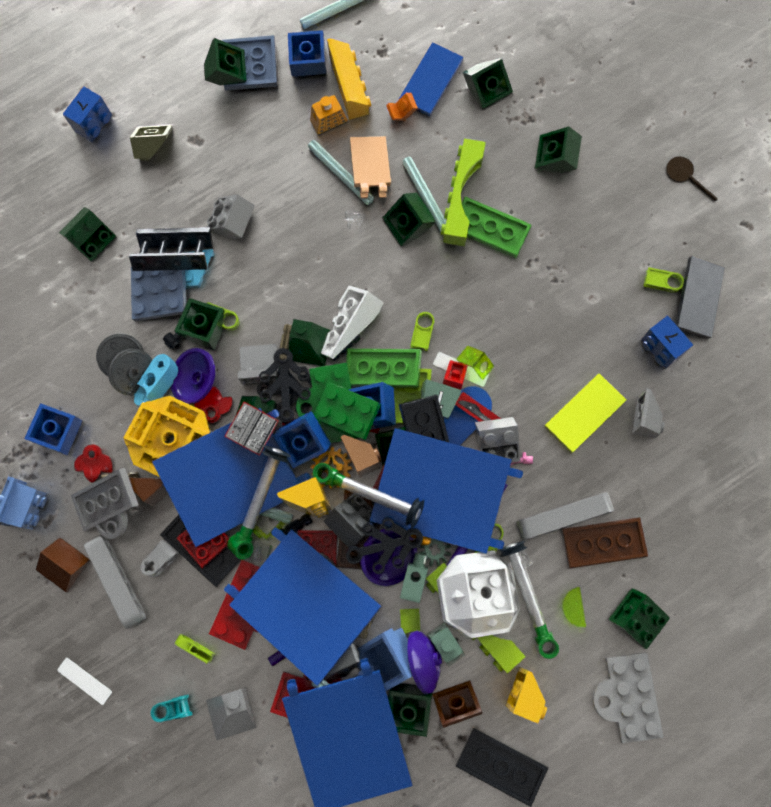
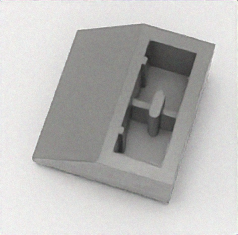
[207,194,255,239]
[475,417,521,463]

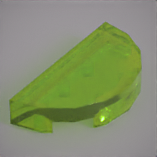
[562,586,586,627]

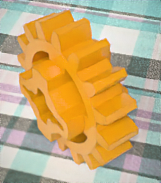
[310,447,353,490]

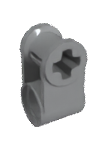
[140,540,179,577]

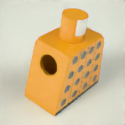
[310,95,348,135]

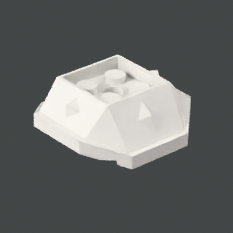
[437,550,520,638]

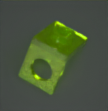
[457,346,494,380]
[253,521,285,541]

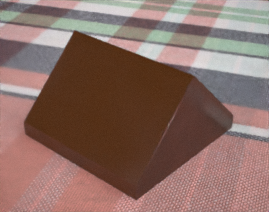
[129,478,168,506]
[36,538,91,593]
[433,680,483,728]

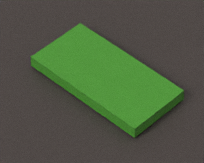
[462,196,532,258]
[346,348,422,388]

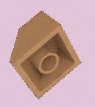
[341,435,382,478]

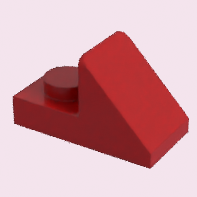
[443,360,468,390]

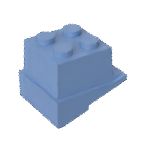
[0,476,47,530]
[357,628,412,691]

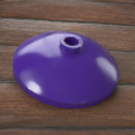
[170,348,215,404]
[360,529,418,586]
[407,631,442,694]

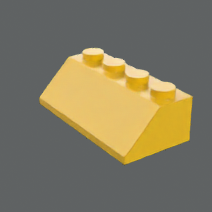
[327,38,371,120]
[277,477,332,518]
[505,667,547,723]

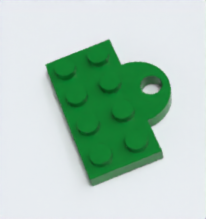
[296,362,359,443]

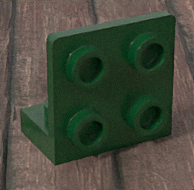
[608,588,670,649]

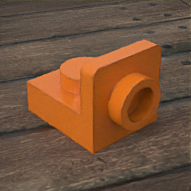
[386,92,418,121]

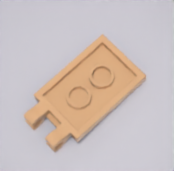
[350,136,391,198]

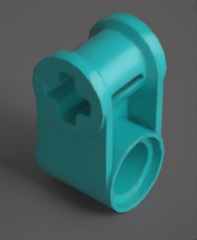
[151,694,193,722]

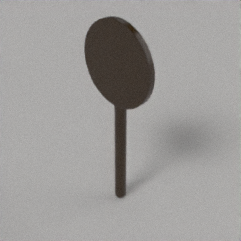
[666,156,718,201]

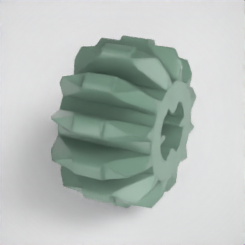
[418,538,451,567]

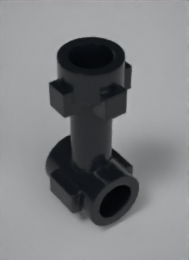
[163,332,182,350]

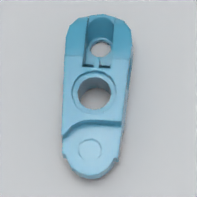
[134,354,178,407]

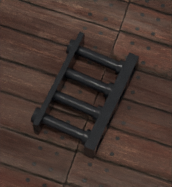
[129,227,213,271]

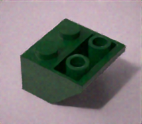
[59,207,116,261]

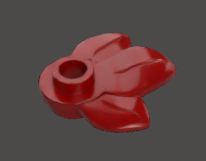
[194,386,233,424]
[74,444,113,483]

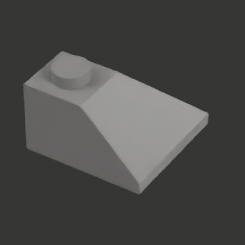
[632,388,665,438]
[206,687,256,740]

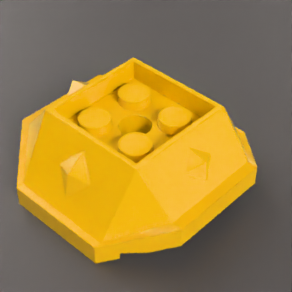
[123,395,211,477]

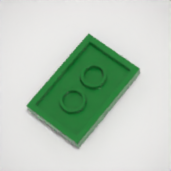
[314,382,381,440]

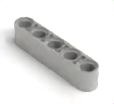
[517,492,615,541]
[84,535,146,629]

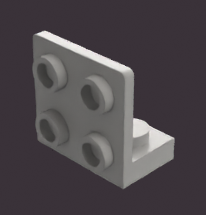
[238,344,279,384]

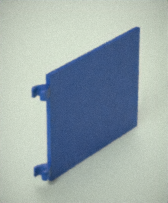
[152,408,311,547]
[370,428,523,554]
[224,527,382,686]
[282,658,413,807]

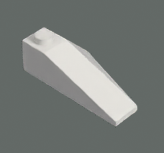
[321,286,384,359]

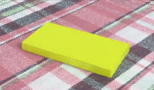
[544,373,627,453]

